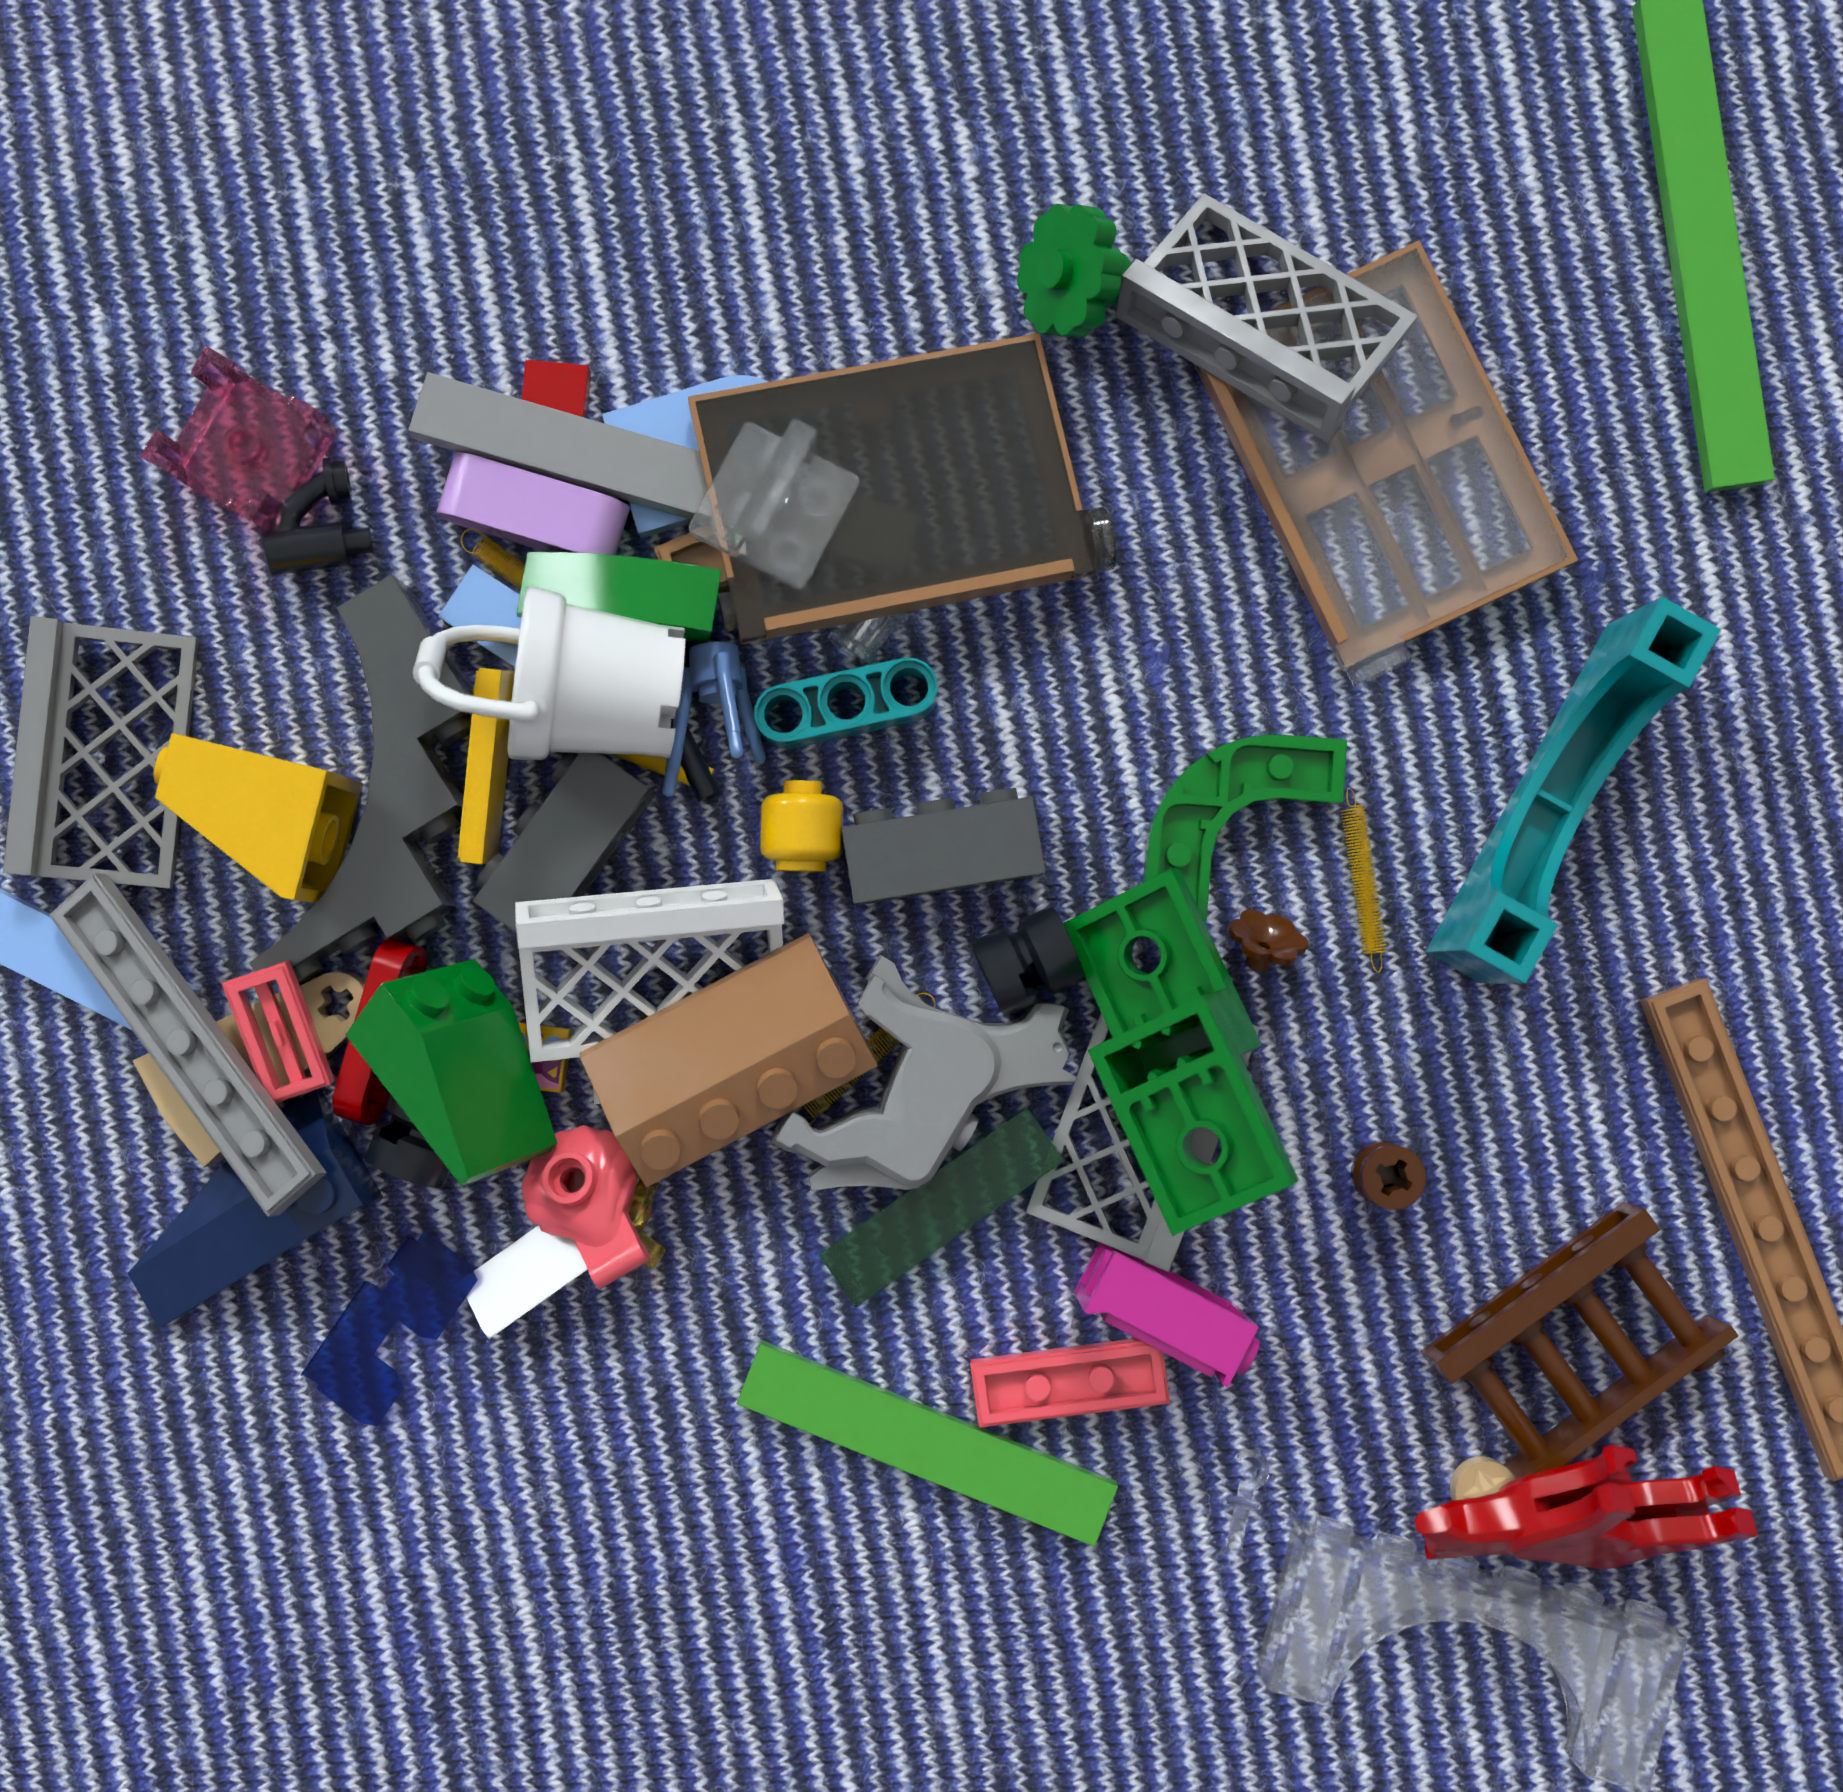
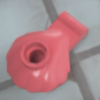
[521,1125,650,1289]

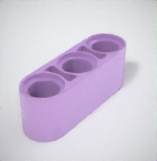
[436,452,630,555]

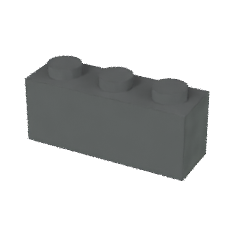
[473,752,657,932]
[841,788,1045,906]

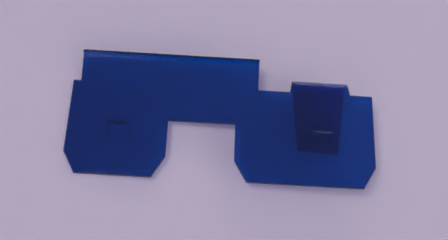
[301,1230,478,1426]

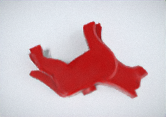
[1414,1445,1758,1569]

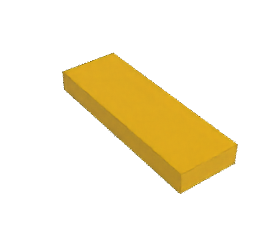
[458,668,515,865]

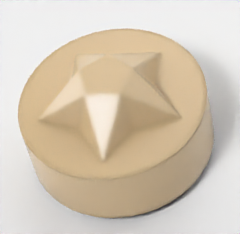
[1450,1456,1516,1501]

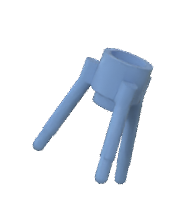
[662,642,766,797]

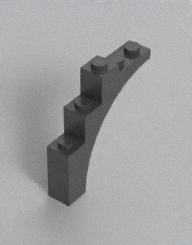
[249,574,473,985]

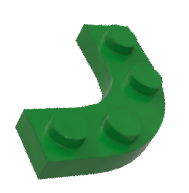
[1143,735,1347,921]

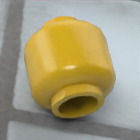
[760,780,844,872]

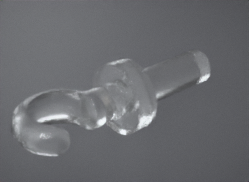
[1226,1449,1269,1552]

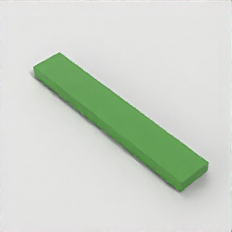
[736,1340,1118,1547]

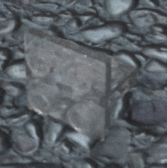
[689,418,860,590]

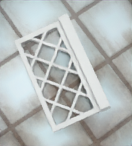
[515,879,784,1063]

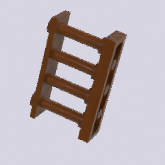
[1420,1202,1739,1479]

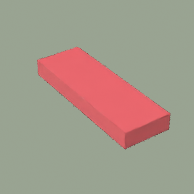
[970,1338,1171,1428]

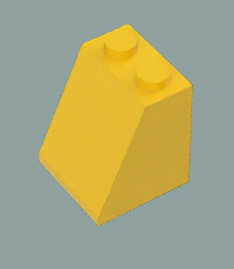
[154,733,363,903]

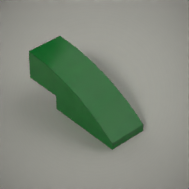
[516,552,721,644]

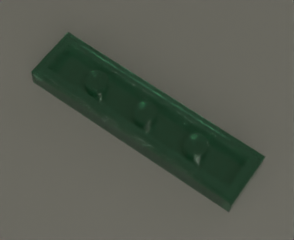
[819,1106,1065,1308]

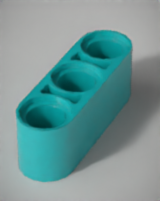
[754,658,938,749]

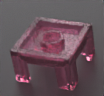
[140,346,339,531]

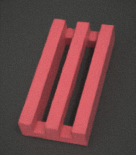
[222,960,335,1103]

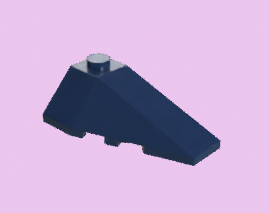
[127,1088,383,1328]

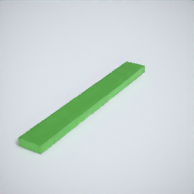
[1632,0,1775,493]

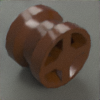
[1351,1141,1426,1210]

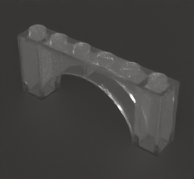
[1256,1516,1688,1792]

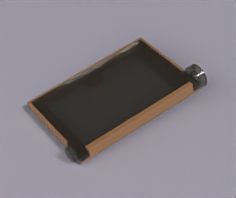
[688,333,1117,645]

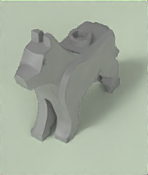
[770,955,1077,1191]

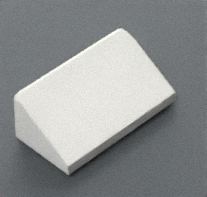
[459,1225,588,1339]

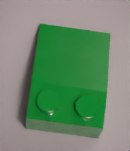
[345,959,558,1187]

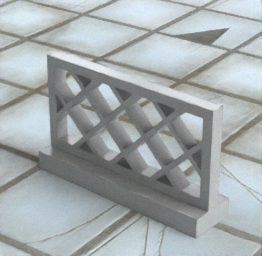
[1116,193,1418,443]
[3,616,199,889]
[1026,1013,1260,1272]

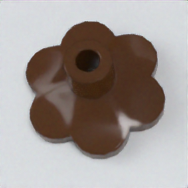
[1227,909,1308,972]

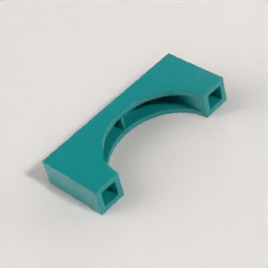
[1425,596,1722,984]

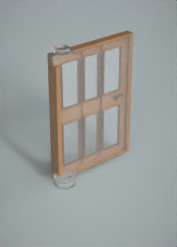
[1193,240,1578,688]

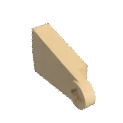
[132,972,366,1167]

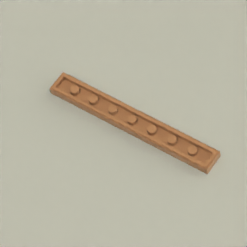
[1639,978,1843,1481]

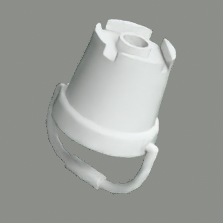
[413,586,685,760]

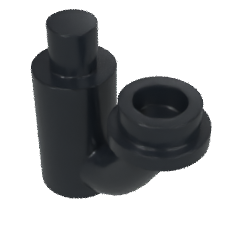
[263,457,374,576]

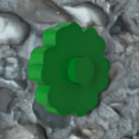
[1017,204,1132,338]

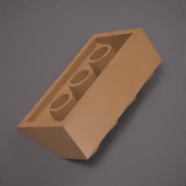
[580,933,878,1188]

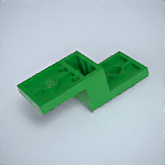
[1063,868,1299,1236]

